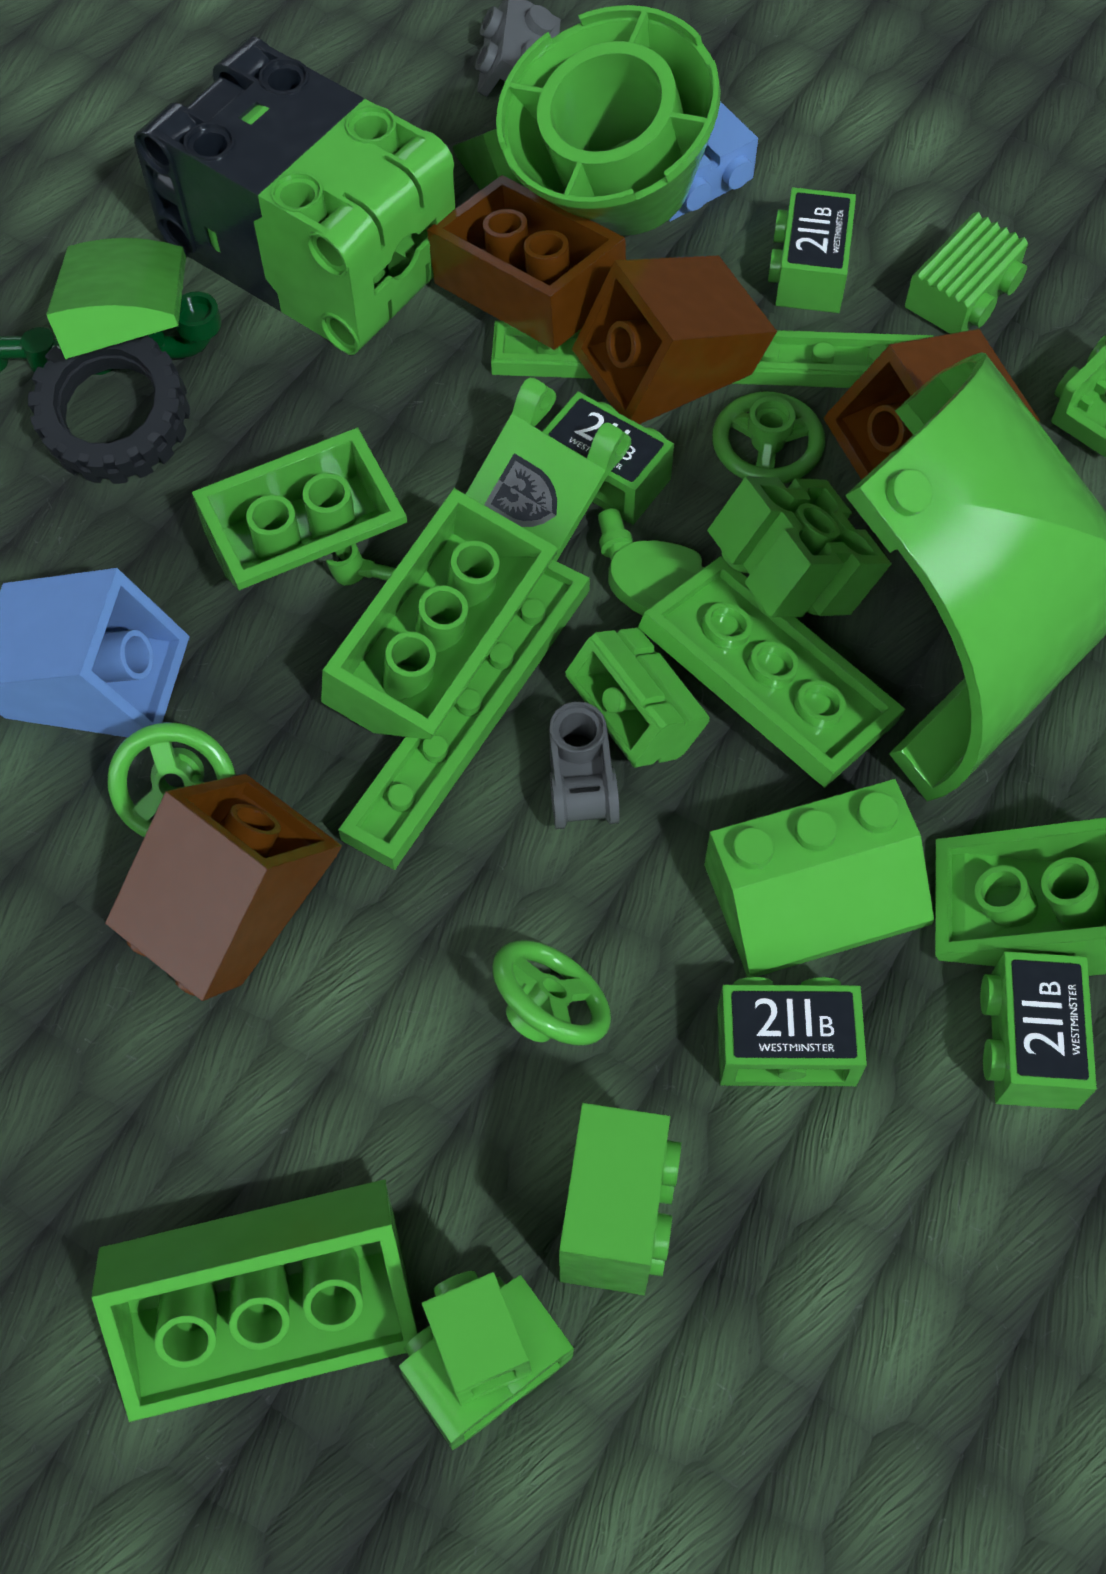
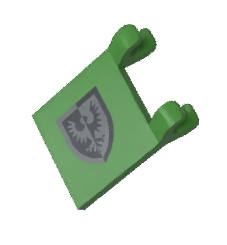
[466,377,631,561]

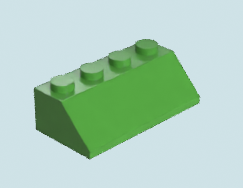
[321,488,558,740]
[91,1179,418,1422]

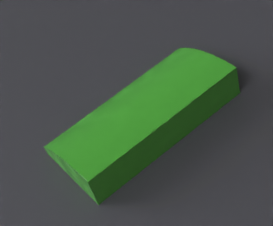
[46,238,186,359]

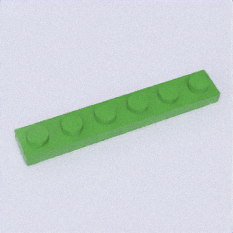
[338,560,590,870]

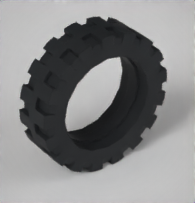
[28,335,190,484]

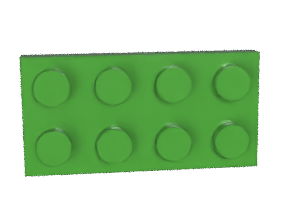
[638,556,905,788]

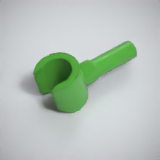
[326,543,396,586]

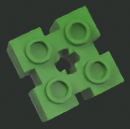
[707,476,892,618]

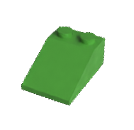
[935,817,1106,976]

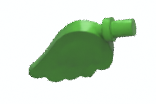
[598,508,704,616]

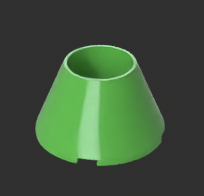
[496,5,721,236]

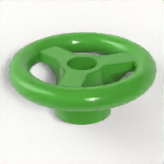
[712,391,825,484]
[107,722,236,837]
[492,940,611,1046]

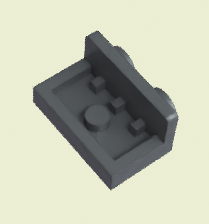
[475,0,561,97]

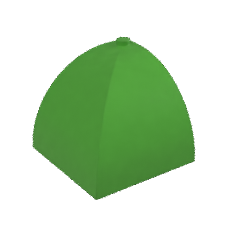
[845,353,1106,802]

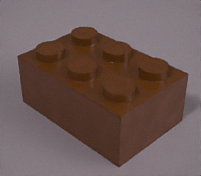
[427,175,626,350]

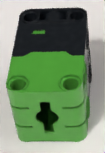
[134,36,456,355]

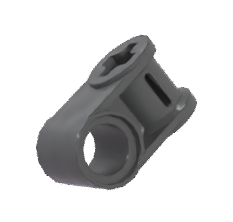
[549,702,620,830]

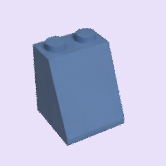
[0,568,190,737]

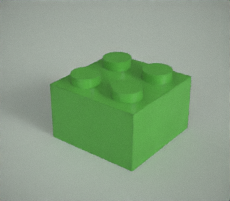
[559,1103,682,1296]

